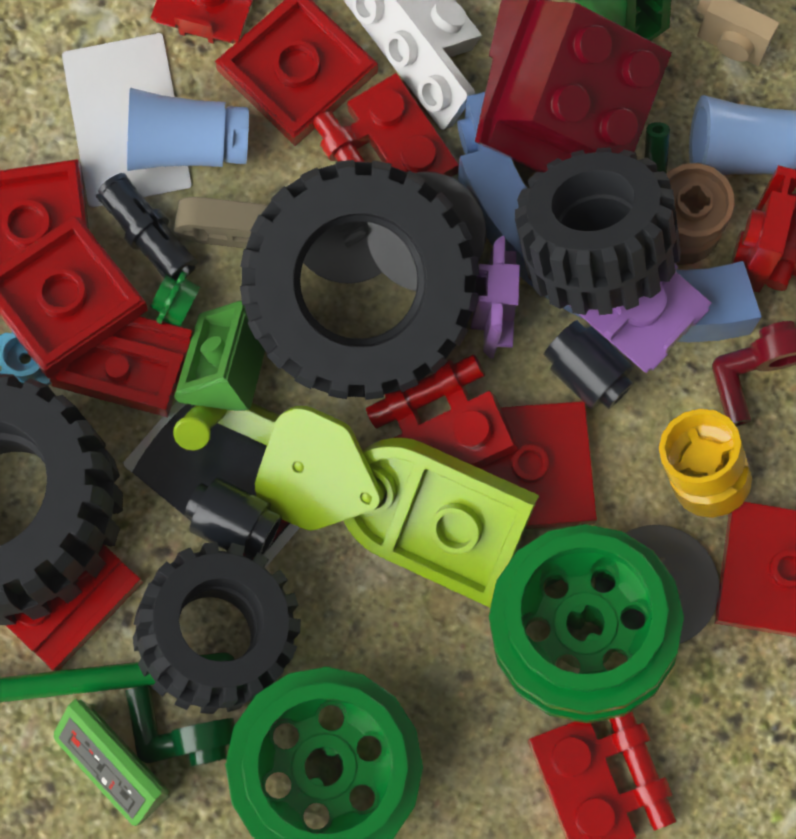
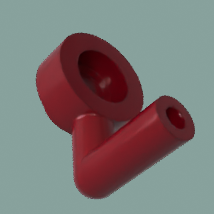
[712,321,796,427]

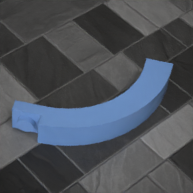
[457,92,762,343]

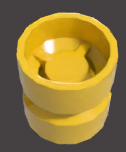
[659,409,752,518]

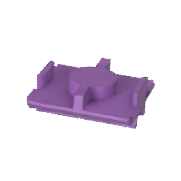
[471,236,520,358]
[569,263,712,373]

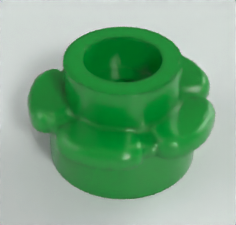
[149,271,201,327]

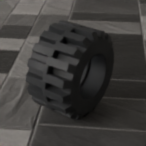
[515,148,681,315]
[133,542,301,714]

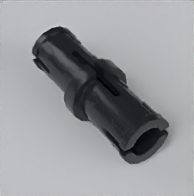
[96,173,198,281]

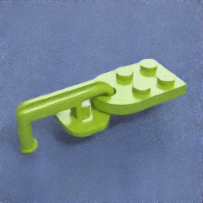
[173,403,539,608]

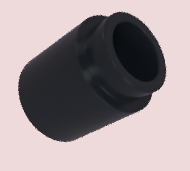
[543,320,634,410]
[185,477,282,557]

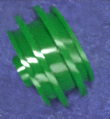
[489,524,684,723]
[225,667,423,839]

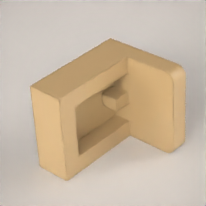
[696,0,780,67]

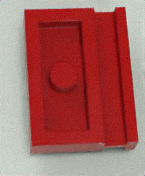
[731,165,796,293]
[49,316,193,418]
[5,544,143,671]

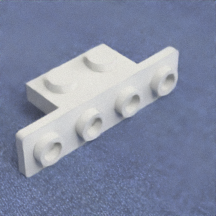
[343,0,482,130]

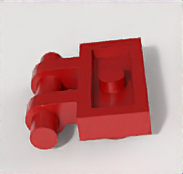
[313,73,459,177]
[366,354,519,468]
[528,711,677,839]

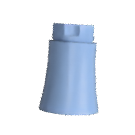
[127,88,249,171]
[689,95,796,175]

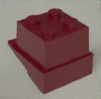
[475,0,672,173]

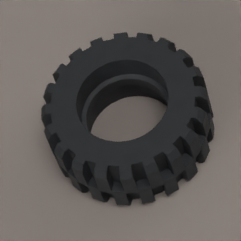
[240,160,479,400]
[0,373,123,625]

